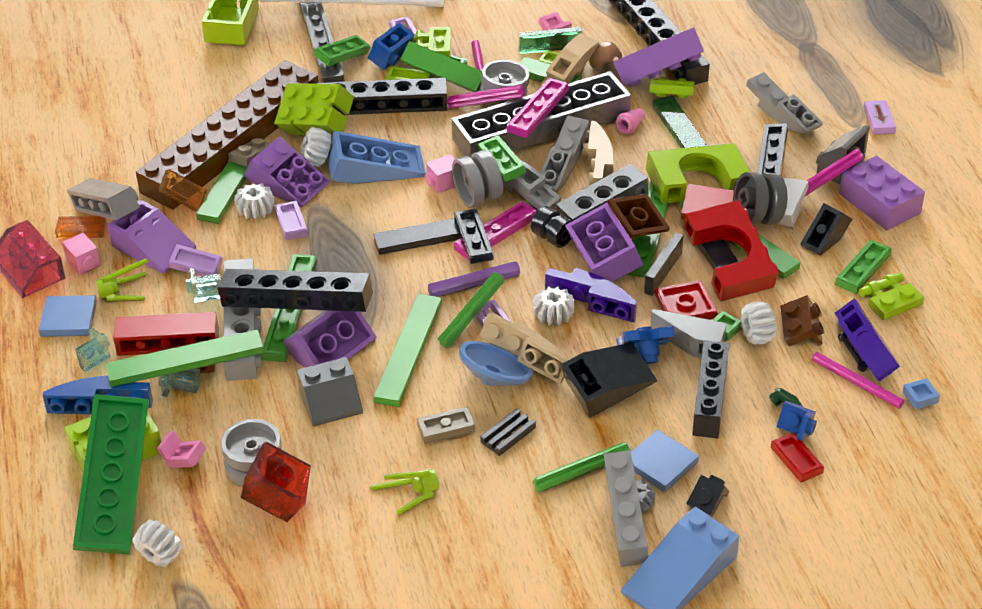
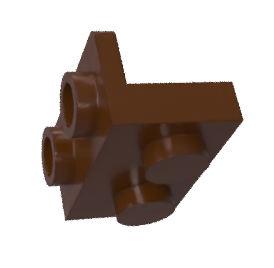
[780,295,824,346]

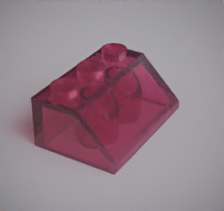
[0,220,66,298]

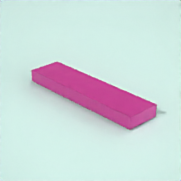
[507,78,569,138]
[453,201,537,260]

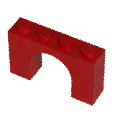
[683,200,779,302]

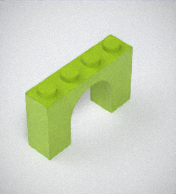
[645,143,750,203]

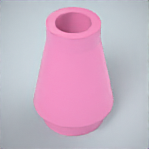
[616,108,645,134]

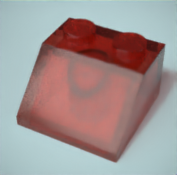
[241,441,311,522]

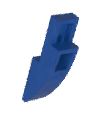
[42,375,153,414]

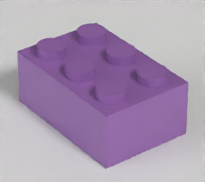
[839,155,925,231]
[565,203,643,282]

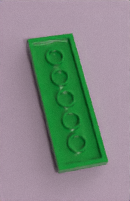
[73,394,149,555]

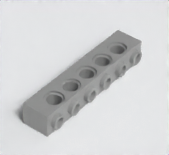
[224,258,262,381]

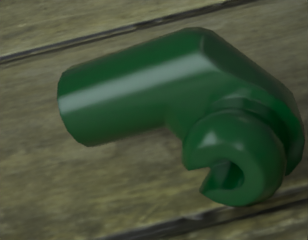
[769,388,803,407]

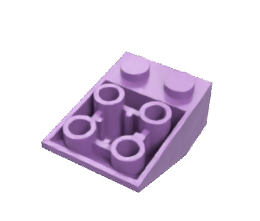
[244,136,330,208]
[108,200,196,274]

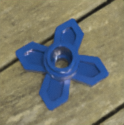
[616,326,675,364]

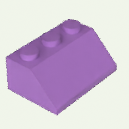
[283,310,377,367]

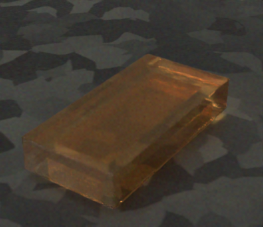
[158,169,207,212]
[55,216,106,238]

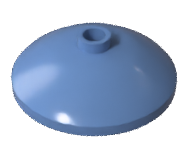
[459,341,533,387]

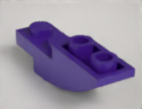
[545,268,637,323]
[835,298,900,382]

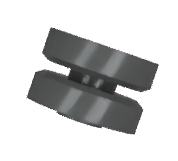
[733,172,788,225]

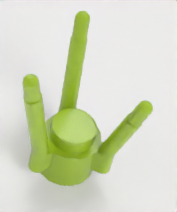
[96,259,148,302]
[370,469,439,515]

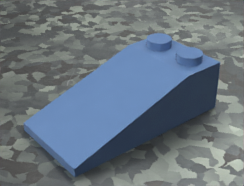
[328,131,426,183]
[621,507,740,609]

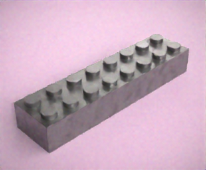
[451,71,631,158]

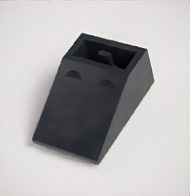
[561,342,658,418]

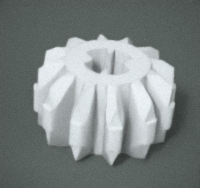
[300,127,332,167]
[234,182,275,220]
[533,286,574,326]
[740,301,777,345]
[132,520,182,567]

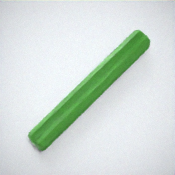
[438,272,504,348]
[533,442,630,492]

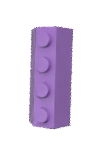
[614,27,704,88]

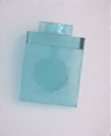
[186,269,221,302]
[75,328,110,372]
[158,368,200,397]

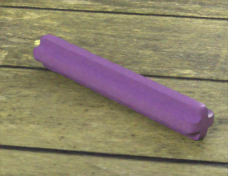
[428,261,520,297]

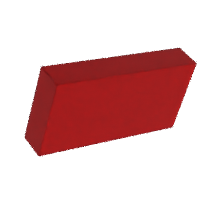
[771,432,824,482]

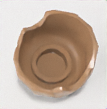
[589,41,623,69]

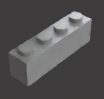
[67,178,140,220]
[604,450,648,567]

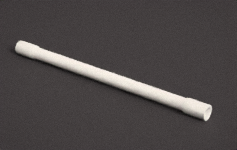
[259,0,444,7]

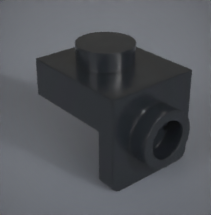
[686,475,729,518]

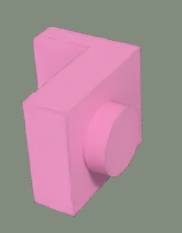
[538,12,572,41]
[157,431,206,468]

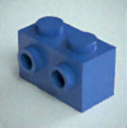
[368,23,415,70]

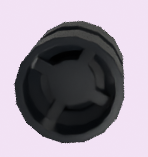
[531,206,572,248]

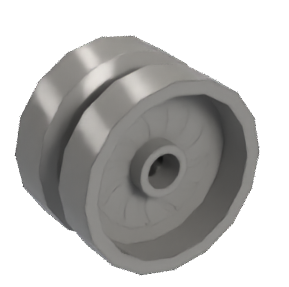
[480,60,530,107]
[452,150,503,208]
[221,419,284,488]

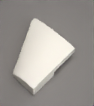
[777,178,809,228]

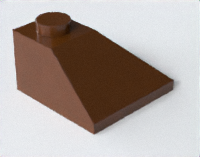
[607,194,670,238]

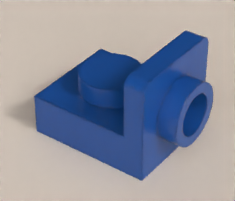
[776,401,817,440]

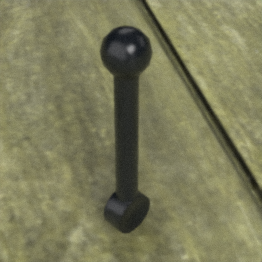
[838,332,868,372]

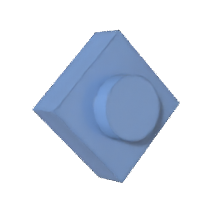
[903,378,940,409]

